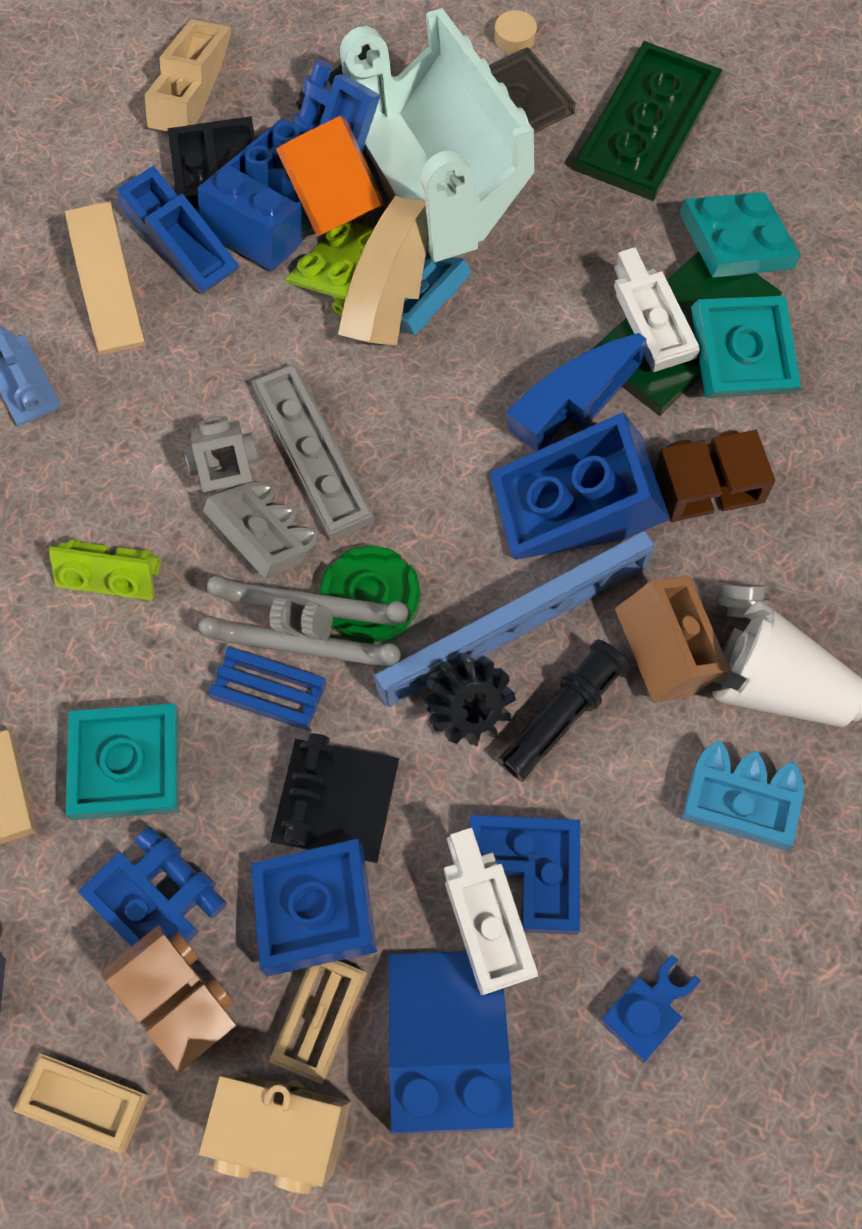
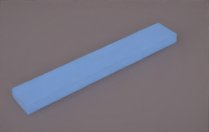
[375,531,654,707]

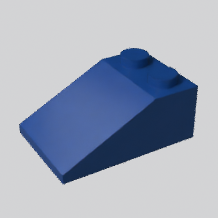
[490,412,670,560]
[388,951,514,1135]

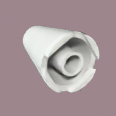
[712,602,862,728]

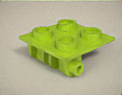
[284,222,374,317]

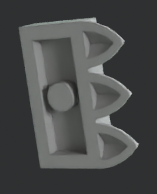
[203,482,319,579]

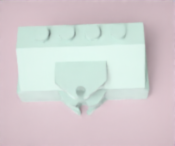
[340,8,535,263]

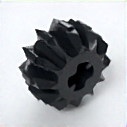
[422,653,516,746]

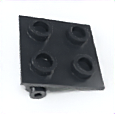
[270,733,399,863]

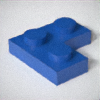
[469,815,580,935]

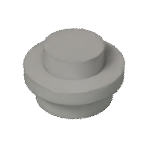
[717,583,770,618]

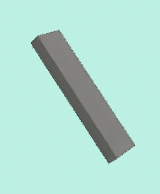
[251,363,375,541]

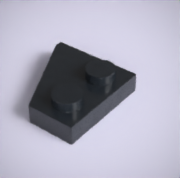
[168,116,255,208]

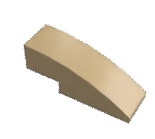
[144,19,231,132]
[338,196,429,346]
[65,201,145,355]

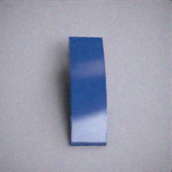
[117,165,239,294]
[506,333,647,451]

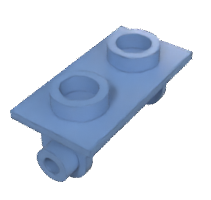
[0,326,62,427]

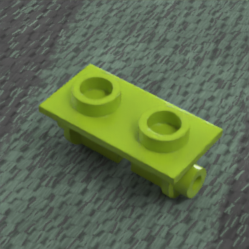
[49,539,161,601]

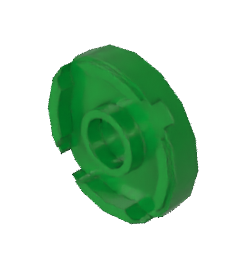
[319,545,421,644]

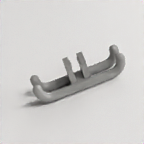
[199,576,408,666]

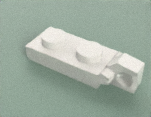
[614,247,700,372]
[443,828,538,995]

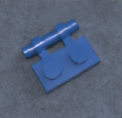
[292,59,381,152]
[78,827,227,947]

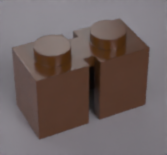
[654,429,776,522]

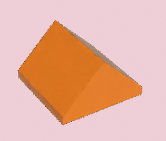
[276,115,386,237]

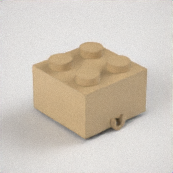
[199,1072,352,1194]

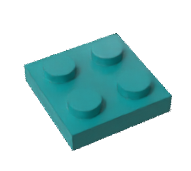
[679,192,801,278]
[691,296,801,398]
[66,703,180,821]

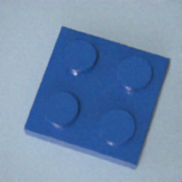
[251,839,377,977]

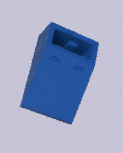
[198,118,312,271]

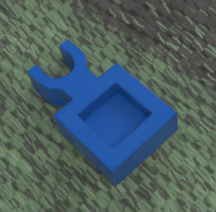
[599,954,701,1063]

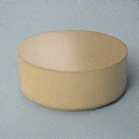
[494,10,537,53]

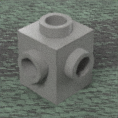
[183,416,258,492]

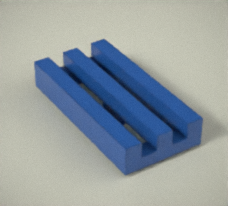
[208,647,326,731]

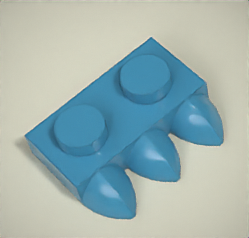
[399,253,471,335]
[681,740,804,851]

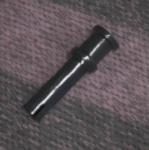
[497,639,631,782]

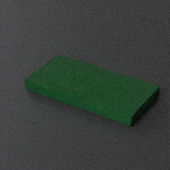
[573,41,723,201]
[591,251,782,416]

